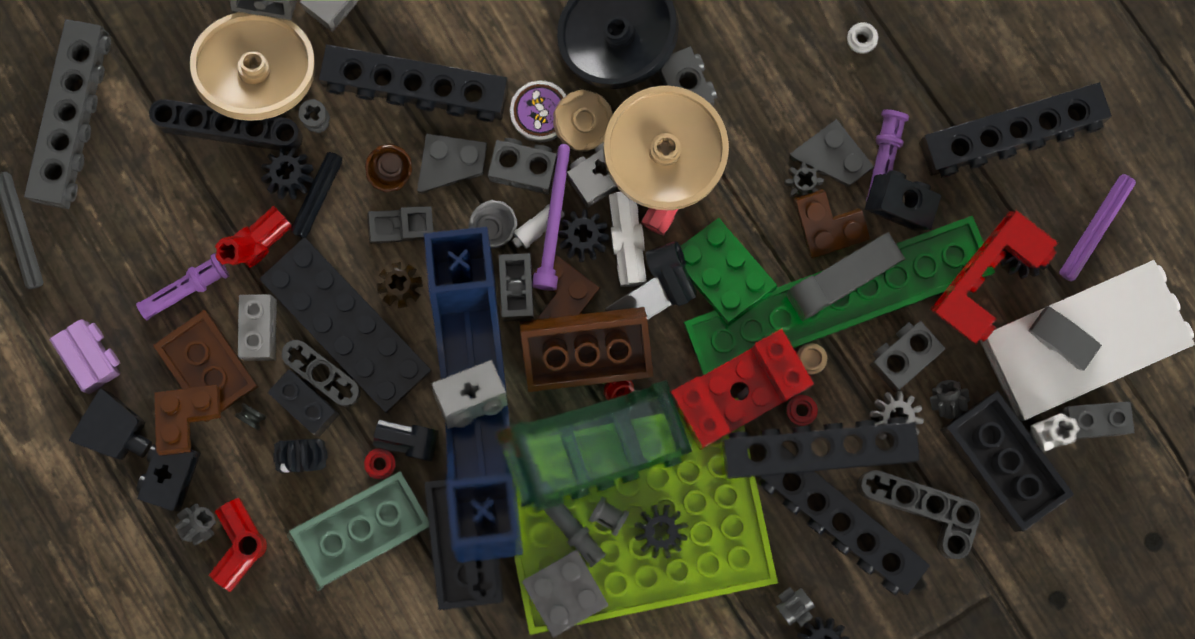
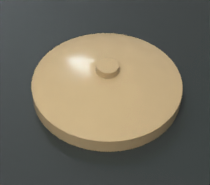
[190,12,315,121]
[603,86,729,210]

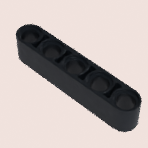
[149,99,303,152]

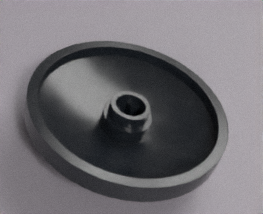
[557,0,679,89]

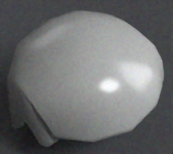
[468,200,517,249]

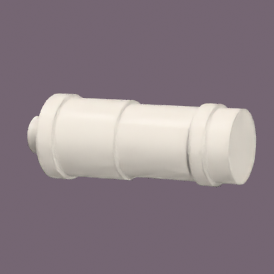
[512,204,565,249]

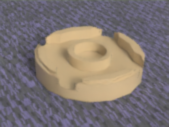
[553,90,613,152]

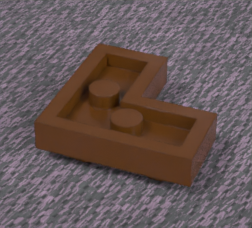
[794,189,870,258]
[532,254,600,319]
[154,385,221,456]

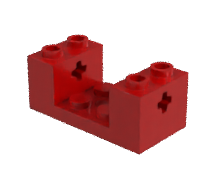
[930,211,1058,343]
[669,329,814,450]

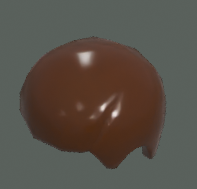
[365,144,412,192]

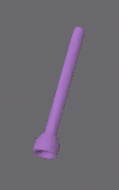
[532,144,570,291]

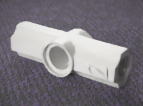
[609,192,647,287]
[1029,413,1079,452]

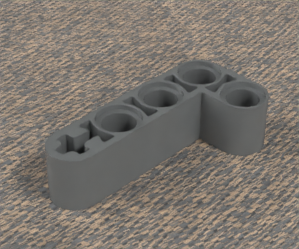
[786,232,905,321]
[857,470,981,559]

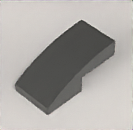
[367,206,433,244]
[1028,306,1102,371]

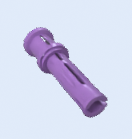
[866,110,909,201]
[136,253,229,320]

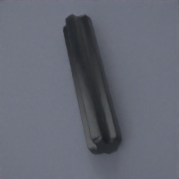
[291,152,343,238]

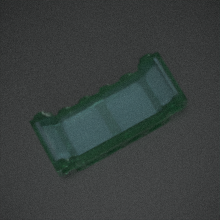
[495,380,692,511]

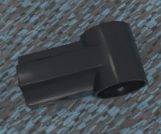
[646,241,697,306]
[373,420,439,462]

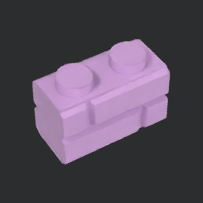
[50,319,121,394]

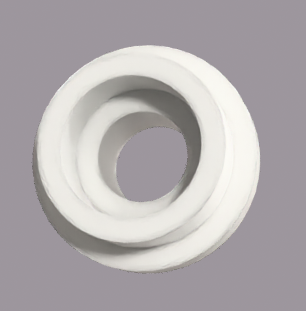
[847,23,878,53]

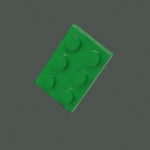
[680,218,777,326]

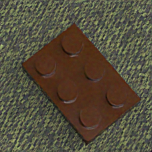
[153,310,259,422]

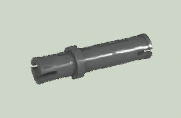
[530,481,607,568]

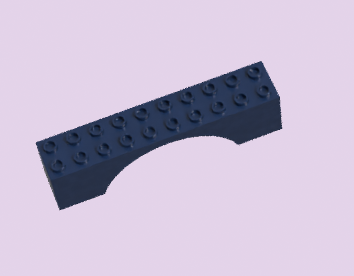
[424,226,523,563]

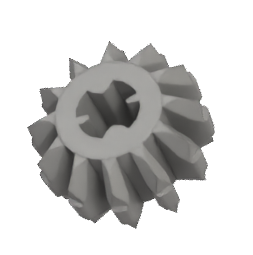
[869,391,924,440]

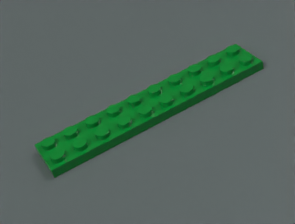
[683,215,995,375]

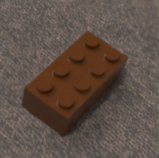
[520,307,653,392]

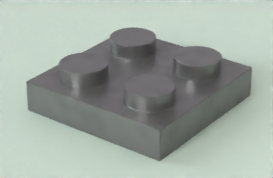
[522,550,608,637]

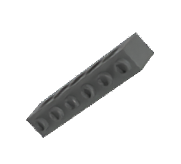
[24,19,111,209]

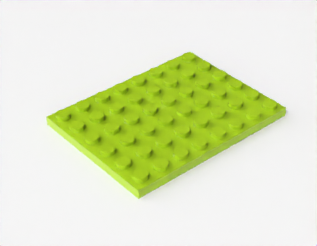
[512,398,778,635]

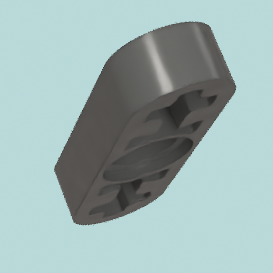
[282,340,361,407]

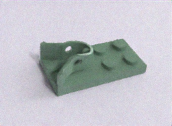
[287,471,429,591]

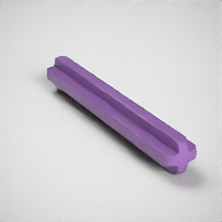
[1059,174,1136,281]

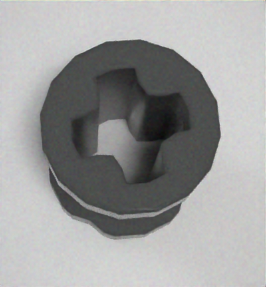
[299,99,330,133]
[588,496,629,536]

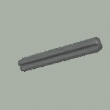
[0,172,44,289]

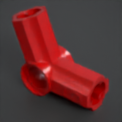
[215,206,292,268]
[209,498,267,592]

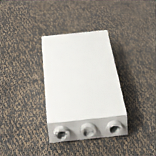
[980,260,1195,421]

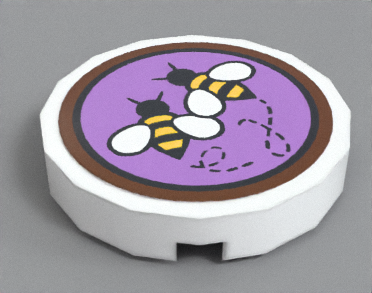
[510,80,566,142]

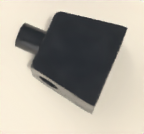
[69,389,152,460]

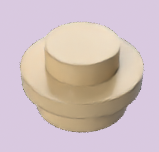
[797,343,827,374]

